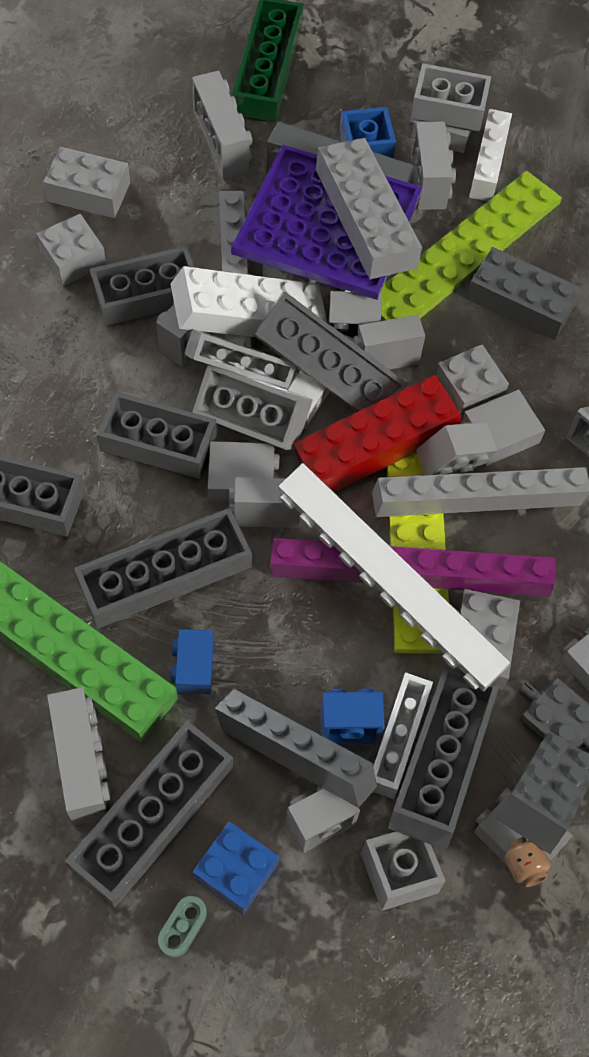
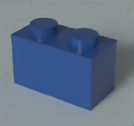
[170,629,214,694]

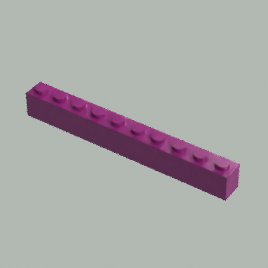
[270,538,555,597]

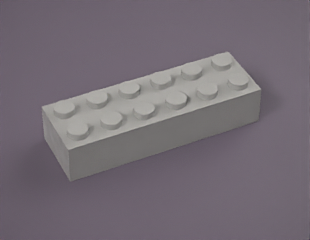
[316,138,422,279]

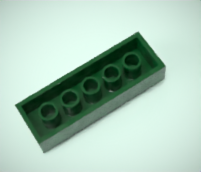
[231,0,304,122]

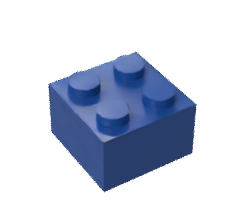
[340,107,396,159]
[320,688,385,744]
[193,821,279,915]

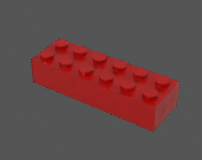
[293,375,461,492]

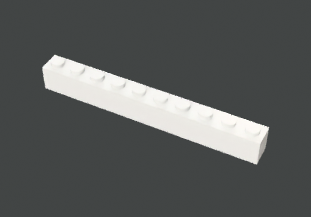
[279,463,510,692]

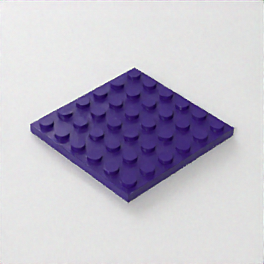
[231,145,422,300]

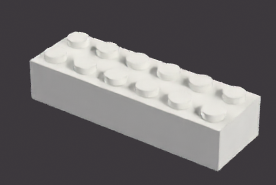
[170,266,328,337]

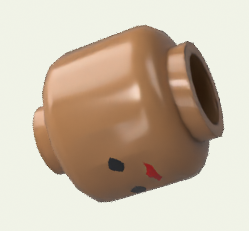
[504,837,551,887]

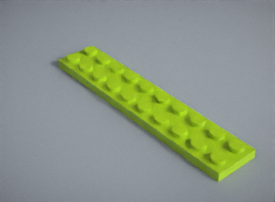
[380,171,562,321]

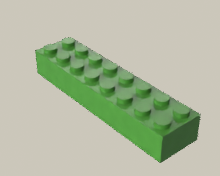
[0,561,178,744]

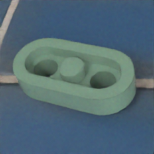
[158,896,207,958]

